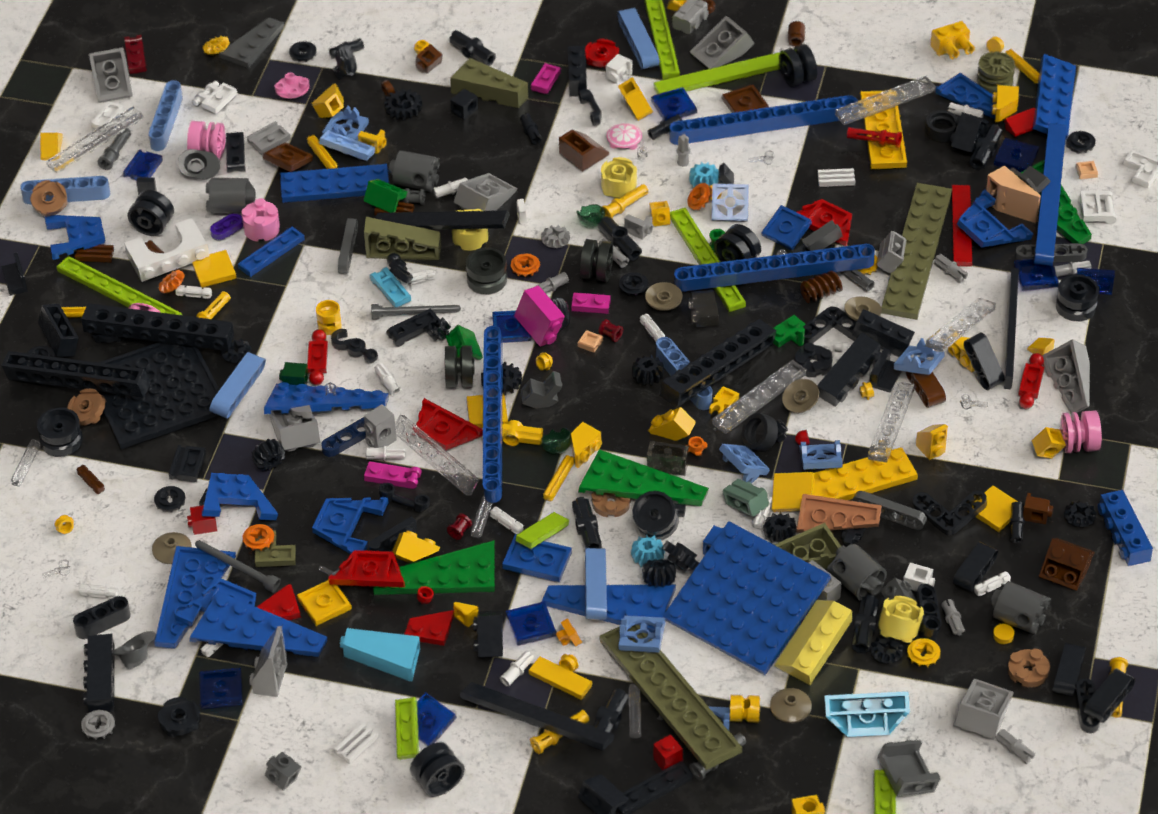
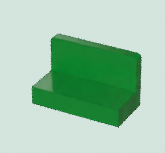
[364,179,408,213]
[446,325,483,360]

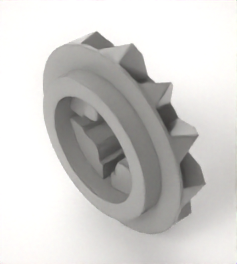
[541,225,570,248]
[81,710,115,740]

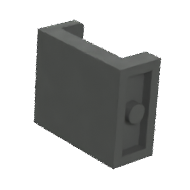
[878,740,941,797]

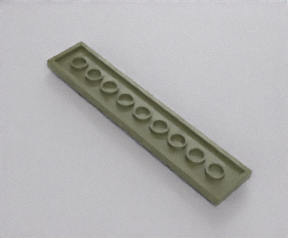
[881,183,952,320]
[599,625,742,770]

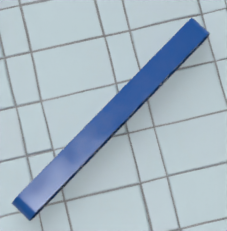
[670,95,857,145]
[1034,123,1067,266]
[674,244,875,291]
[483,326,503,503]

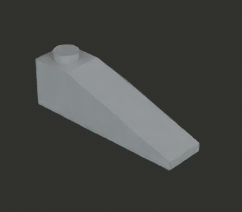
[1042,339,1090,413]

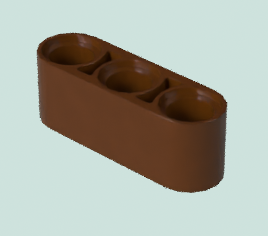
[905,361,946,407]

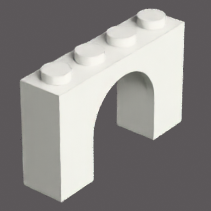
[124,218,210,282]

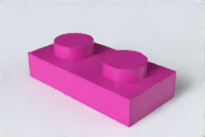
[531,63,561,94]
[571,293,611,314]

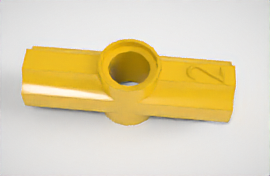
[502,420,543,446]

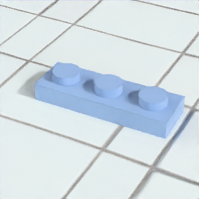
[319,130,375,161]

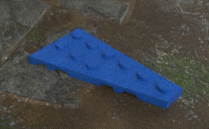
[264,382,389,414]
[155,546,236,649]
[542,584,676,633]
[190,591,327,657]

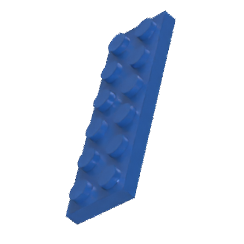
[1033,54,1076,140]
[280,164,389,203]

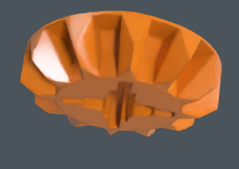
[688,183,712,211]
[511,254,540,278]
[158,270,185,293]
[242,524,275,551]

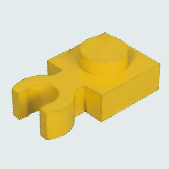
[709,386,739,418]

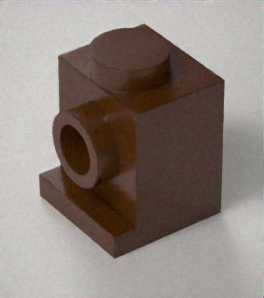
[415,44,443,74]
[1023,493,1054,525]

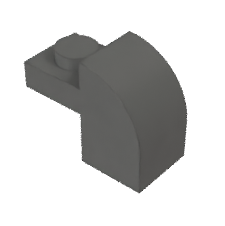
[520,371,562,408]

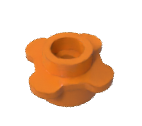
[685,436,708,456]

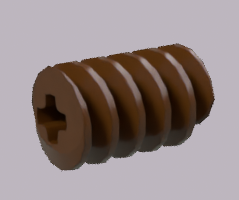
[800,270,843,304]

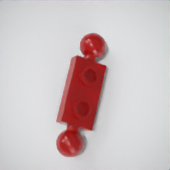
[307,329,328,386]
[1019,353,1045,409]

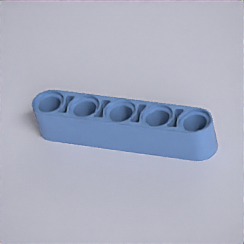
[617,8,659,69]
[149,81,183,151]
[20,176,111,205]
[656,337,713,410]
[209,352,266,419]
[585,548,607,620]

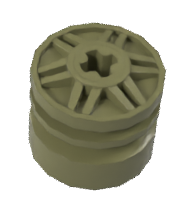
[976,52,1015,94]

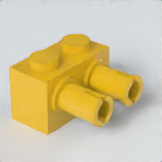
[930,21,975,59]

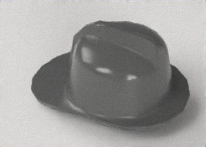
[178,149,220,179]
[113,631,156,669]

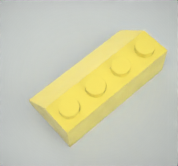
[775,600,852,685]

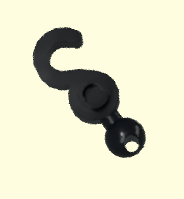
[387,253,413,284]
[331,329,378,363]

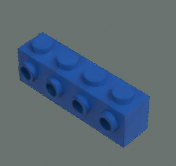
[1097,490,1153,566]

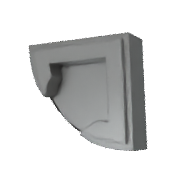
[291,405,313,419]

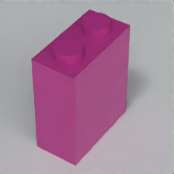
[514,285,565,347]

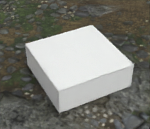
[516,199,527,225]

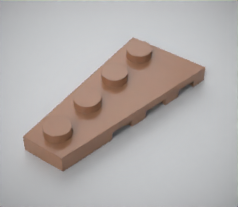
[797,494,882,533]

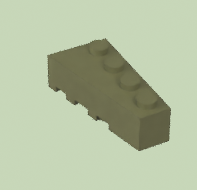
[450,58,528,108]
[364,217,441,260]
[774,523,841,569]

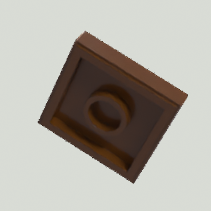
[722,84,769,113]
[263,142,313,172]

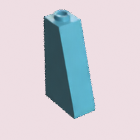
[340,628,420,681]

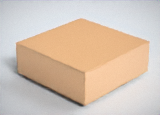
[1076,161,1098,179]
[578,330,603,353]

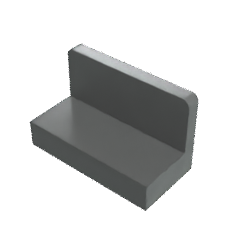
[1010,166,1051,193]
[802,220,843,251]

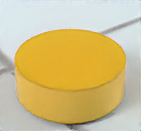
[986,36,1004,52]
[993,624,1014,644]

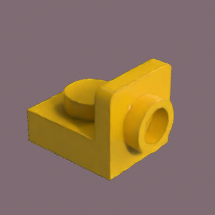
[358,130,387,154]
[649,201,671,226]

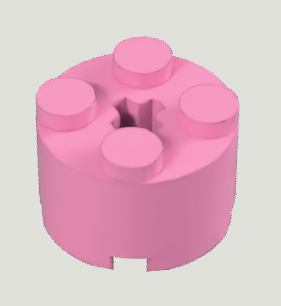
[242,198,280,241]

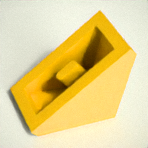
[40,133,63,160]

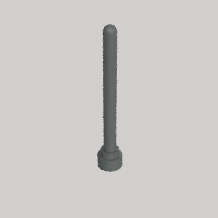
[371,304,461,319]
[195,540,281,593]

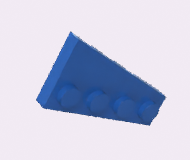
[935,72,996,119]

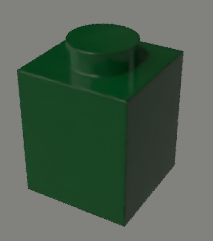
[279,362,309,385]

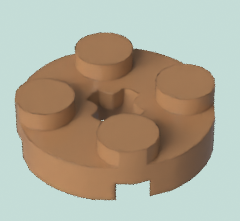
[30,180,68,217]
[67,388,105,425]
[591,491,631,517]
[1008,649,1050,687]

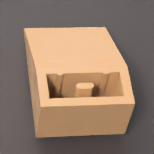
[986,166,1041,223]

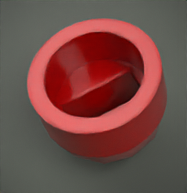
[795,430,810,445]
[417,586,434,604]

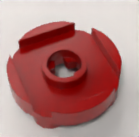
[585,39,619,68]

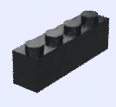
[817,333,881,407]
[83,633,115,713]

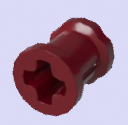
[599,319,623,342]
[447,513,472,540]

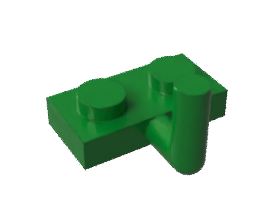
[773,315,806,348]

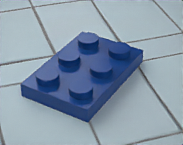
[502,534,572,582]

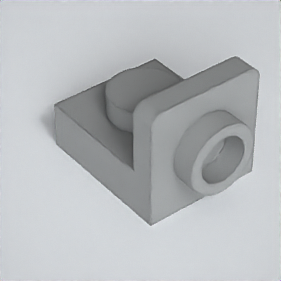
[624,214,654,240]

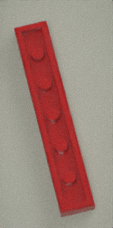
[952,185,972,267]

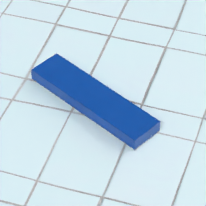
[238,227,305,277]

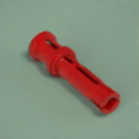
[847,127,902,148]

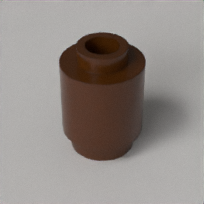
[788,21,805,47]

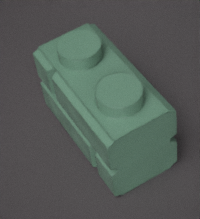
[723,479,769,517]

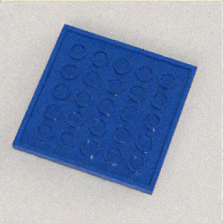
[663,521,831,675]

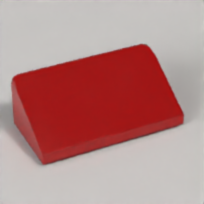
[1005,108,1035,136]

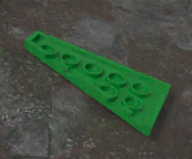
[1021,160,1092,244]
[578,449,709,506]
[374,541,495,595]

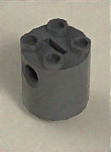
[389,150,440,192]
[206,178,256,214]
[827,544,887,600]
[990,581,1051,635]

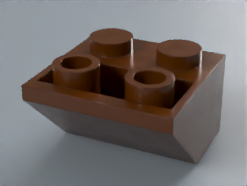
[559,129,609,171]
[1039,538,1094,590]

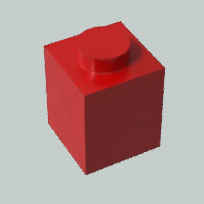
[187,505,217,535]
[653,735,683,770]

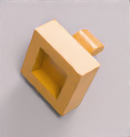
[556,618,582,646]

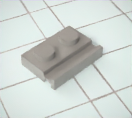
[247,121,291,155]

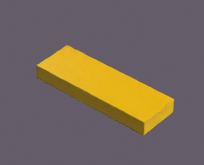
[529,656,592,700]

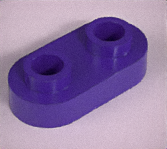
[210,213,243,240]

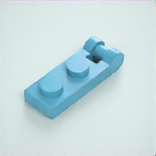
[369,267,411,307]

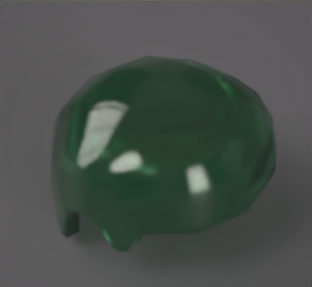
[576,204,605,228]
[541,428,571,454]

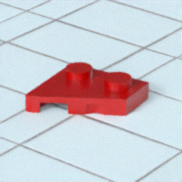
[257,584,301,621]
[405,610,454,646]

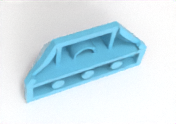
[825,691,910,737]

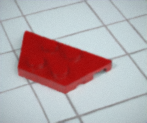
[797,199,852,246]
[415,398,483,450]
[328,550,405,588]

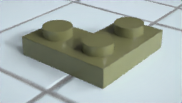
[255,530,296,567]

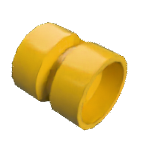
[316,300,342,335]
[730,694,760,723]

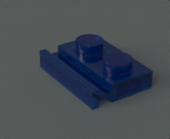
[123,149,163,180]
[1076,268,1115,295]

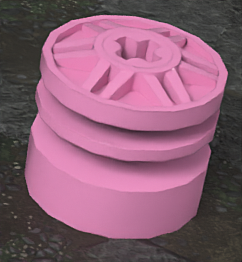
[187,121,226,160]
[1059,410,1102,453]

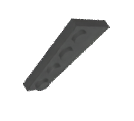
[219,17,284,68]

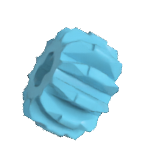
[689,162,719,188]
[631,534,665,567]

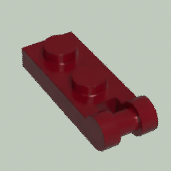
[124,35,147,74]

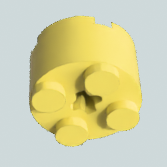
[601,157,637,198]
[452,209,488,251]
[878,596,924,643]

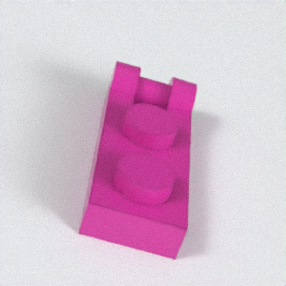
[364,461,422,489]

